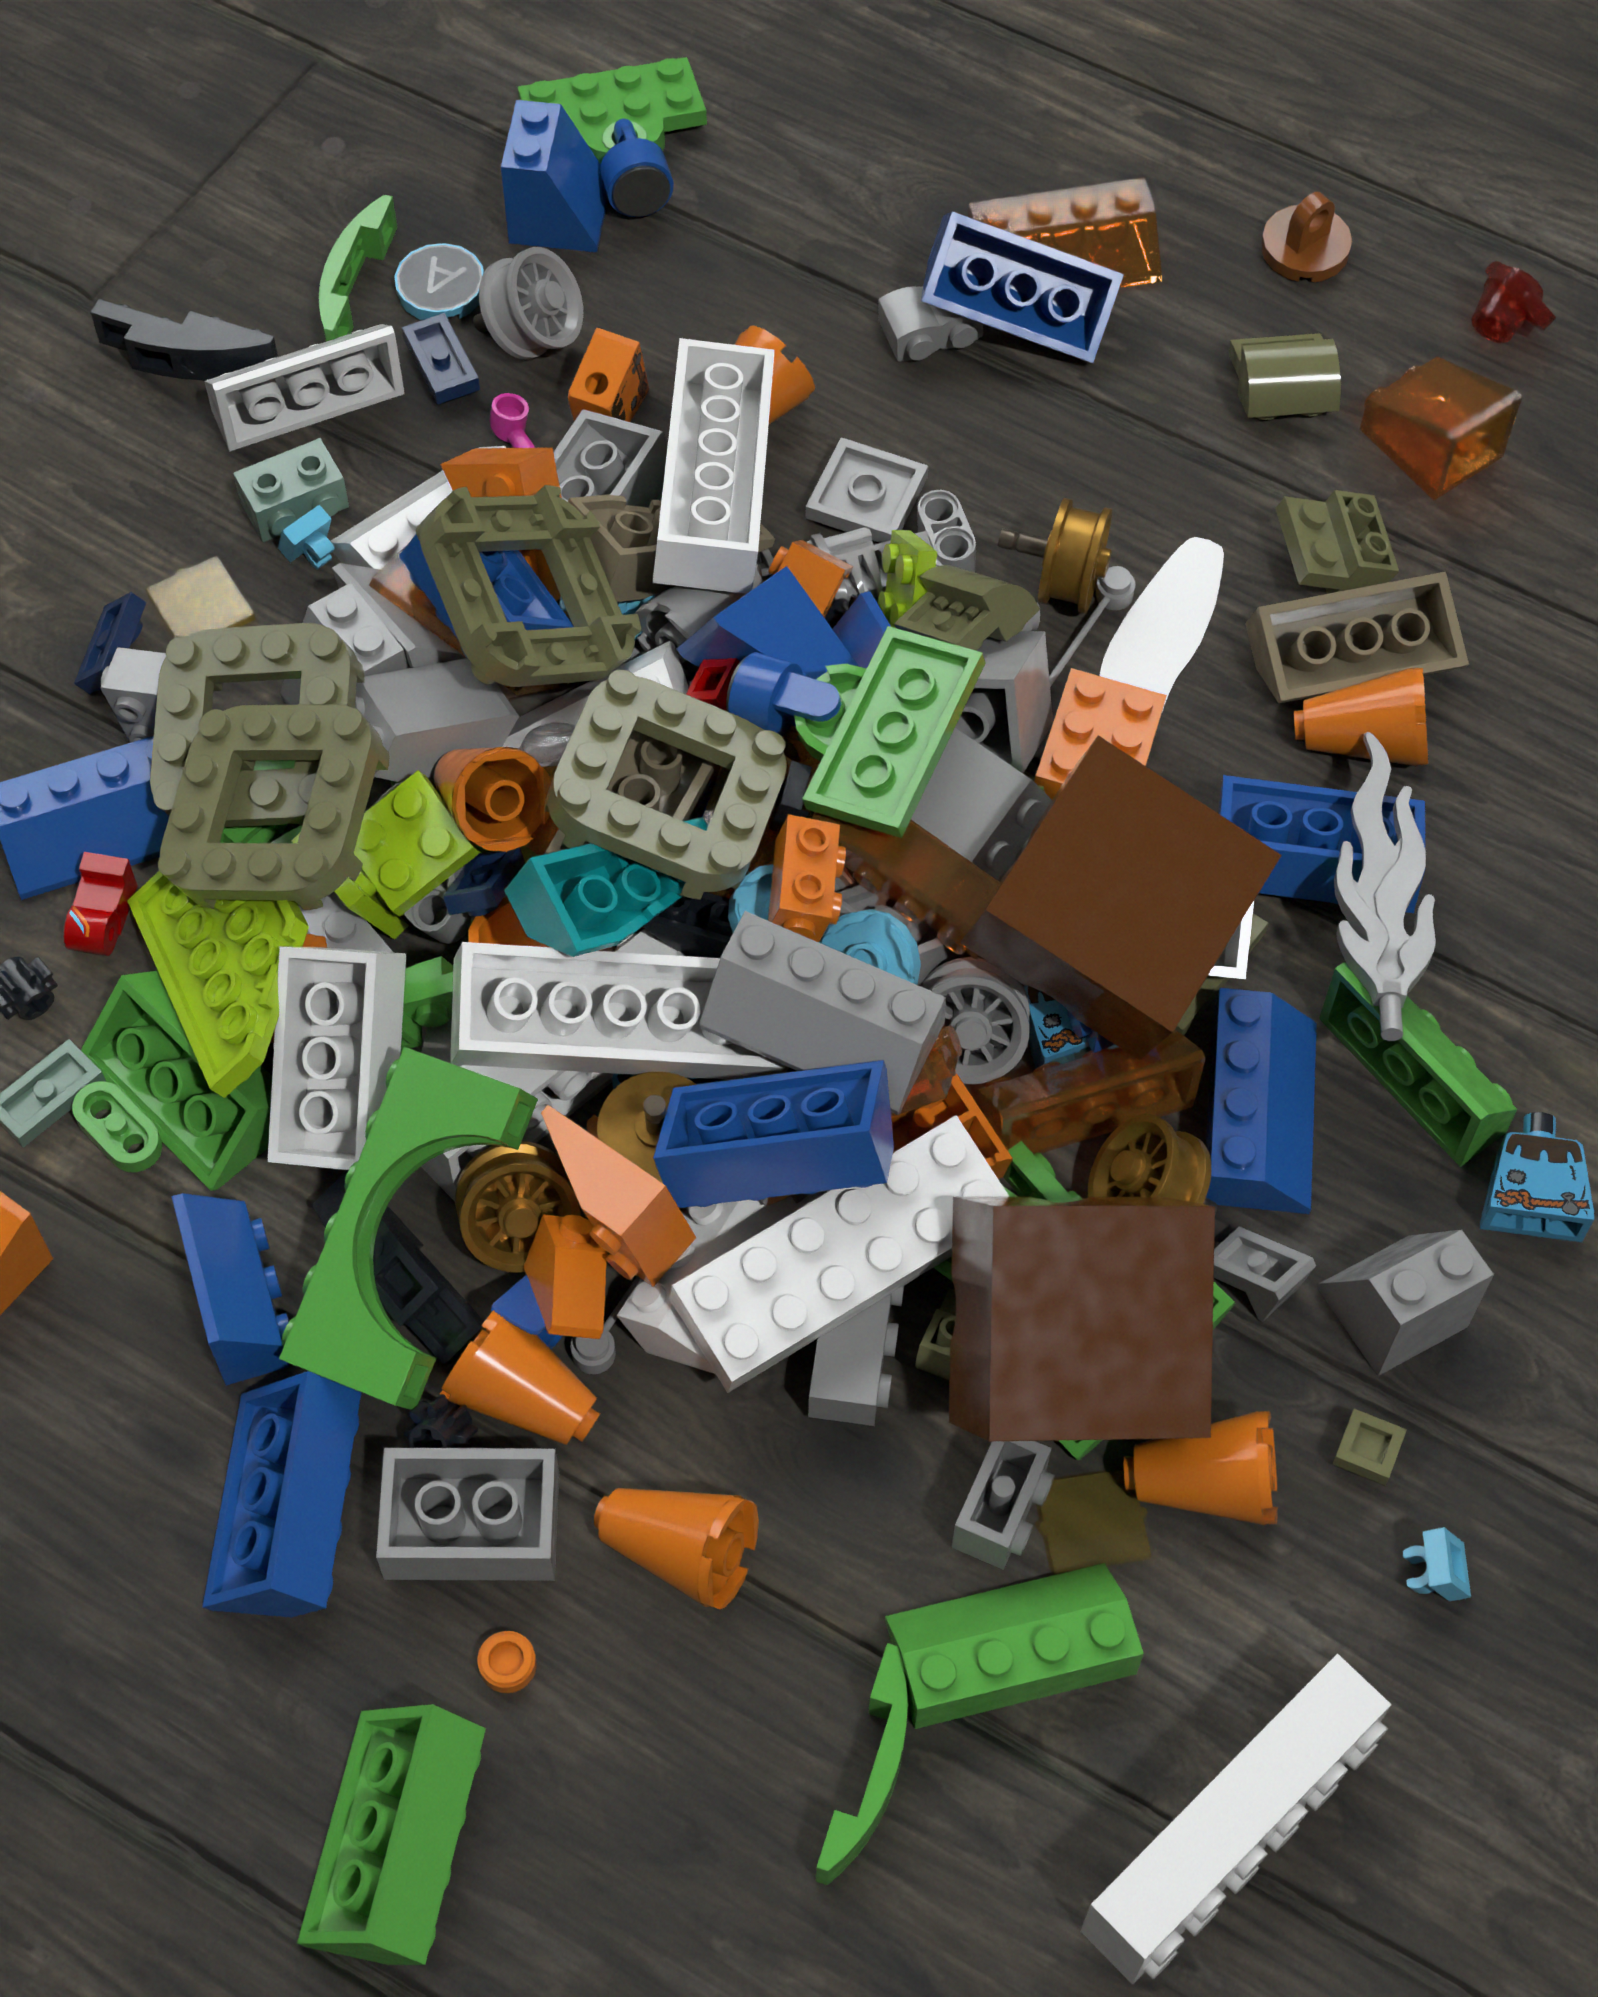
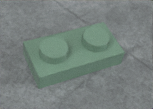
[0,1039,106,1148]

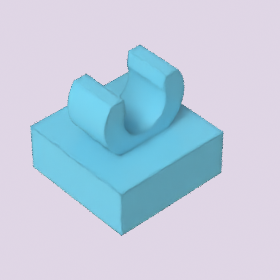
[278,504,335,570]
[1403,1527,1471,1602]

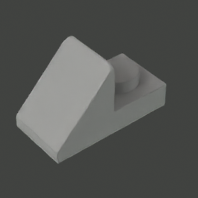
[1214,1226,1316,1322]

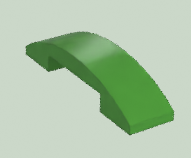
[319,195,397,342]
[816,1643,908,1885]

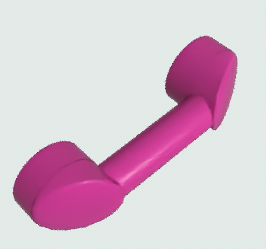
[490,393,535,448]

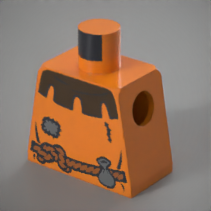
[568,328,649,422]

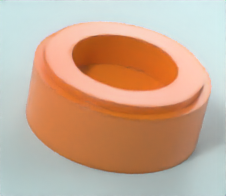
[477,1631,537,1693]

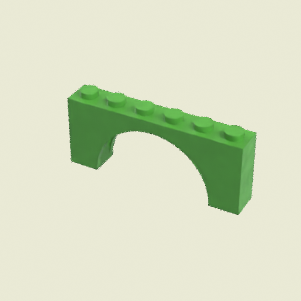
[279,1047,538,1410]

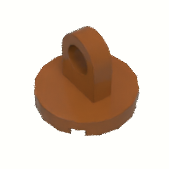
[1262,192,1352,282]

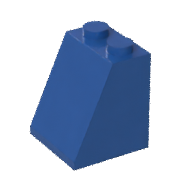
[501,100,608,252]
[676,566,859,679]

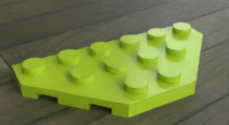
[127,871,309,1098]

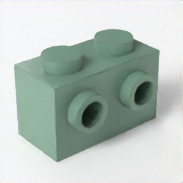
[233,438,349,542]

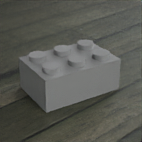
[376,1448,559,1581]

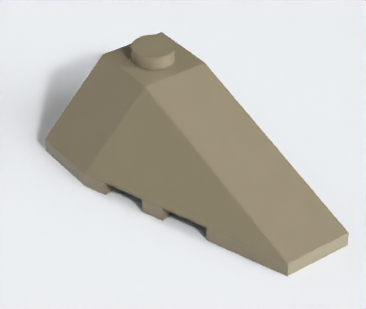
[568,494,775,603]

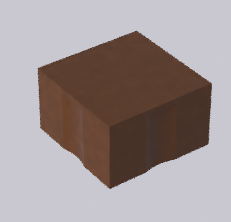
[960,735,1282,1060]
[949,1197,1215,1442]

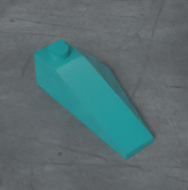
[504,817,708,957]

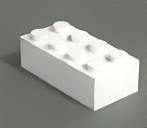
[268,946,406,1170]

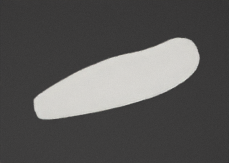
[1099,537,1224,712]

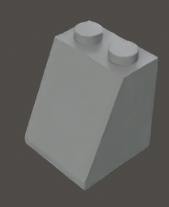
[280,583,407,705]
[955,631,1053,773]
[355,658,519,790]
[906,728,1052,886]
[1317,1230,1494,1376]

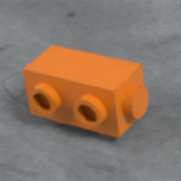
[768,814,846,942]

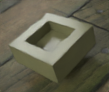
[1333,1409,1407,1486]

